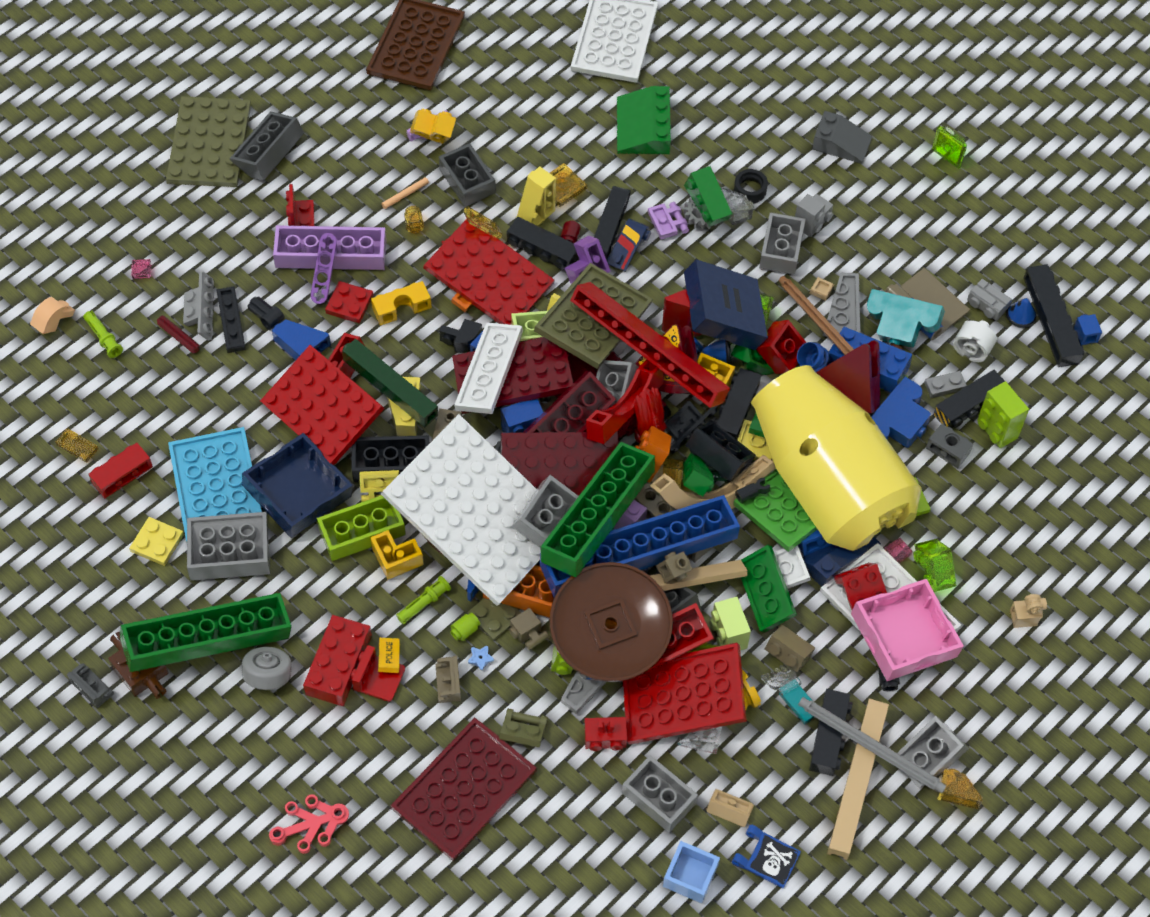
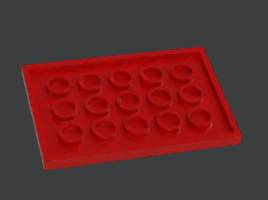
[423,217,555,325]
[260,345,385,465]
[623,643,747,745]

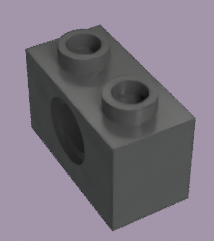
[926,423,973,469]

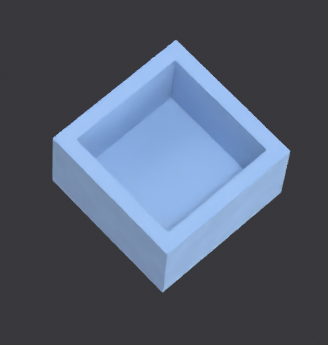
[663,841,720,903]

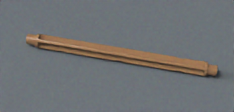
[779,276,854,355]

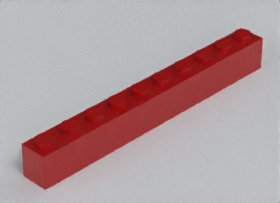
[570,282,730,408]

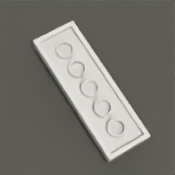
[454,323,523,414]

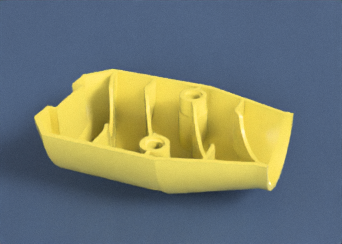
[751,365,922,551]

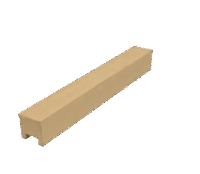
[827,699,889,860]

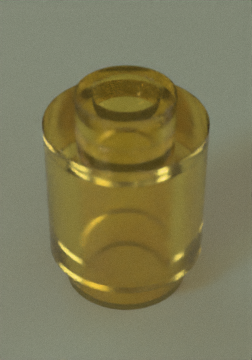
[404,206,424,233]

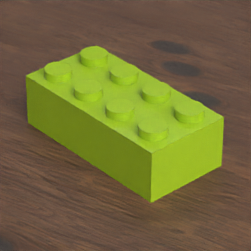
[317,495,406,561]

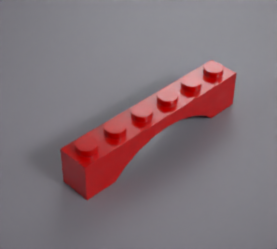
[586,359,664,444]

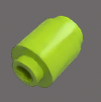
[450,612,481,641]

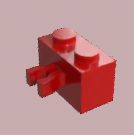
[584,717,627,751]

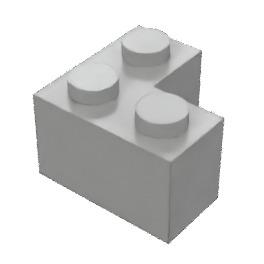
[795,194,833,237]

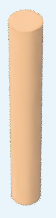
[381,177,429,209]

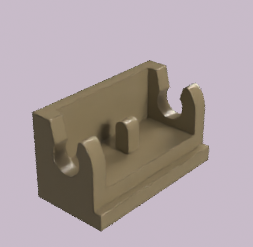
[435,656,461,703]

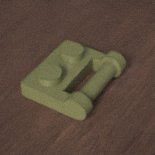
[499,708,548,748]

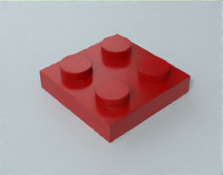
[325,281,373,324]

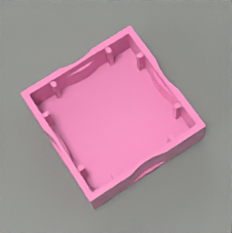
[851,579,964,681]

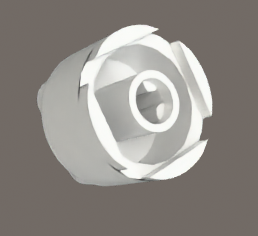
[953,320,998,362]

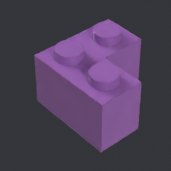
[565,236,610,284]

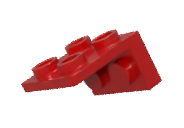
[286,184,315,226]
[833,562,887,611]

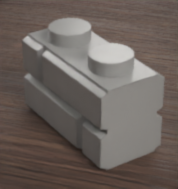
[967,279,1012,321]

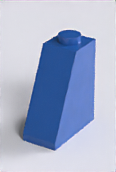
[272,319,331,360]

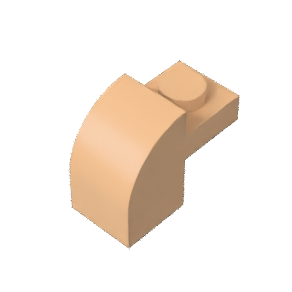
[30,297,75,334]

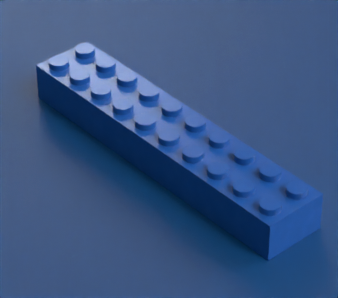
[540,495,740,598]

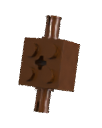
[108,632,169,699]

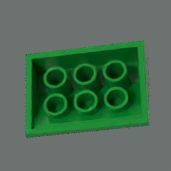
[617,86,671,154]

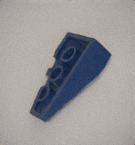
[802,537,881,587]

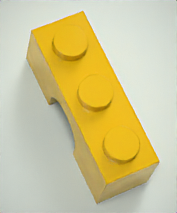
[371,281,432,326]

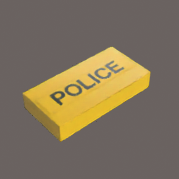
[378,637,400,673]

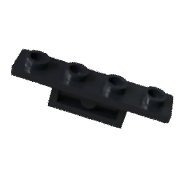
[665,400,719,454]

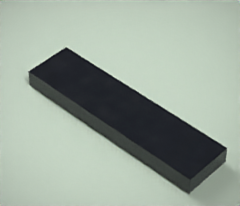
[216,286,246,353]

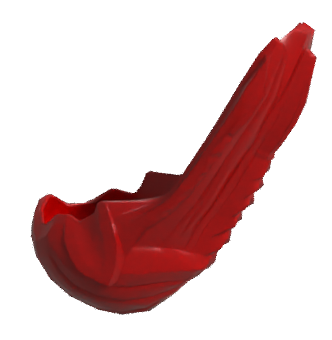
[634,387,667,443]

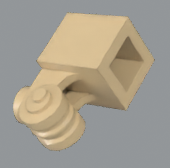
[1010,594,1047,628]

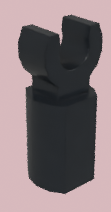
[735,478,770,503]

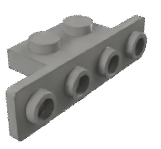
[183,271,214,341]

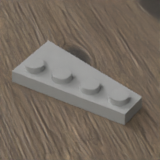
[561,672,606,714]

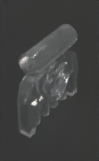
[761,663,802,696]

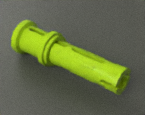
[83,311,123,358]
[396,576,451,625]

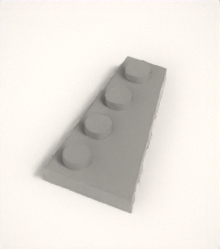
[823,272,860,336]

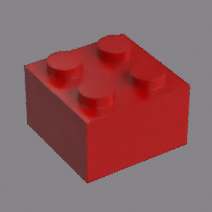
[756,320,807,374]

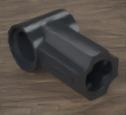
[247,296,285,331]

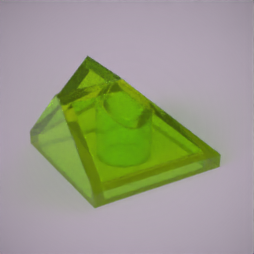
[932,126,967,169]

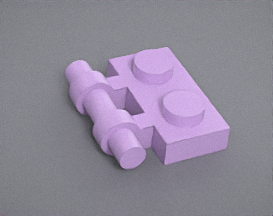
[648,202,689,240]

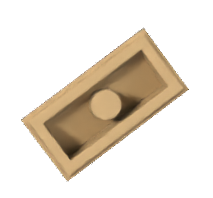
[707,789,754,827]

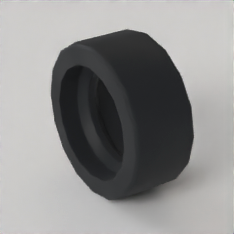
[734,169,768,204]

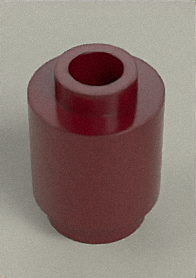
[560,220,581,243]

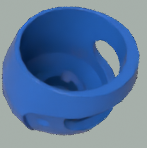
[797,342,830,372]

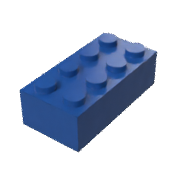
[828,327,912,392]

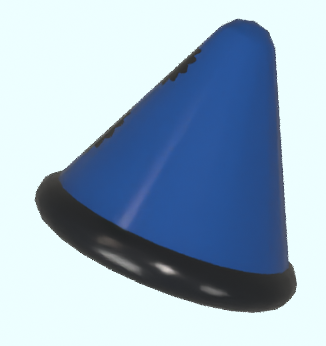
[1006,298,1037,328]
[701,339,731,365]

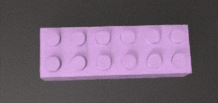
[273,225,386,270]

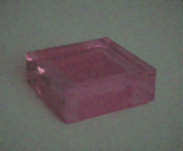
[131,259,151,279]
[885,538,913,563]

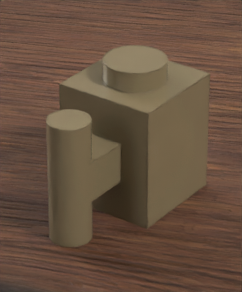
[509,608,549,650]

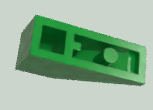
[682,453,714,497]

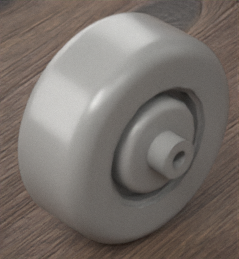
[242,647,291,690]

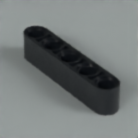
[594,186,631,260]

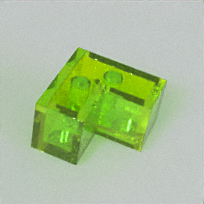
[913,539,957,592]

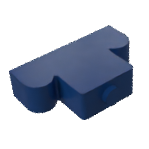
[871,376,931,448]

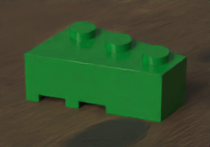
[684,166,732,227]

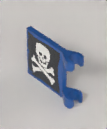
[732,825,801,889]

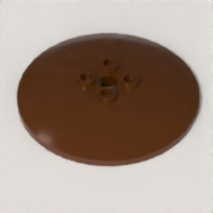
[550,562,673,682]

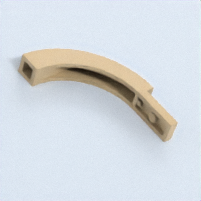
[650,455,775,510]

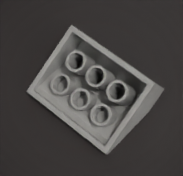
[187,512,270,581]

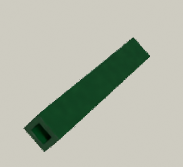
[342,339,438,428]

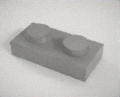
[924,371,967,398]

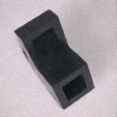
[439,319,482,353]

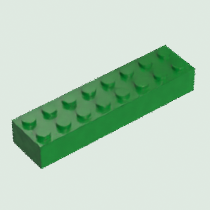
[540,442,655,577]
[120,593,292,672]

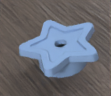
[468,646,494,670]

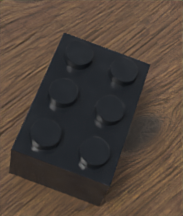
[685,420,756,481]

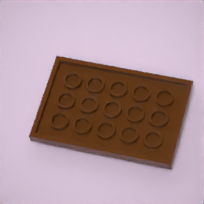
[366,0,465,91]

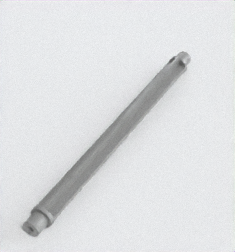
[798,697,947,793]

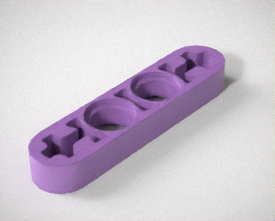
[311,233,337,304]

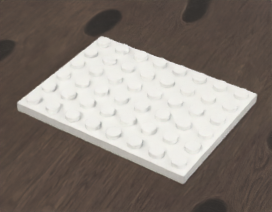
[381,414,541,606]

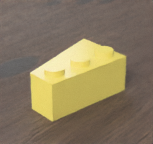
[516,166,556,226]
[387,377,421,436]

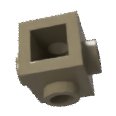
[656,551,692,583]

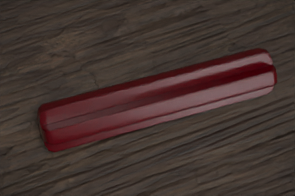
[157,315,200,354]

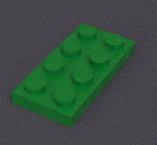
[741,545,797,633]

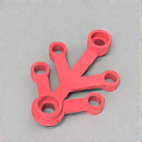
[269,794,349,854]

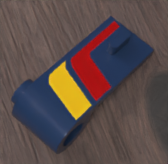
[607,218,651,272]

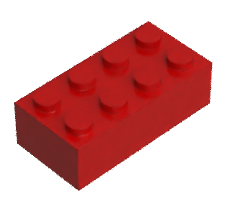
[303,615,372,707]

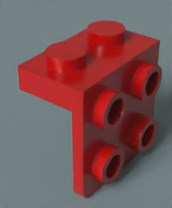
[350,645,405,702]

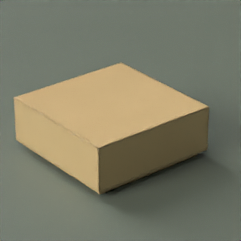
[809,277,834,301]

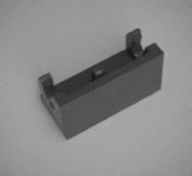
[67,663,114,708]

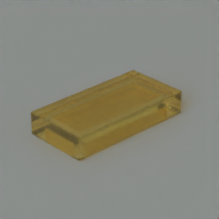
[55,428,98,463]

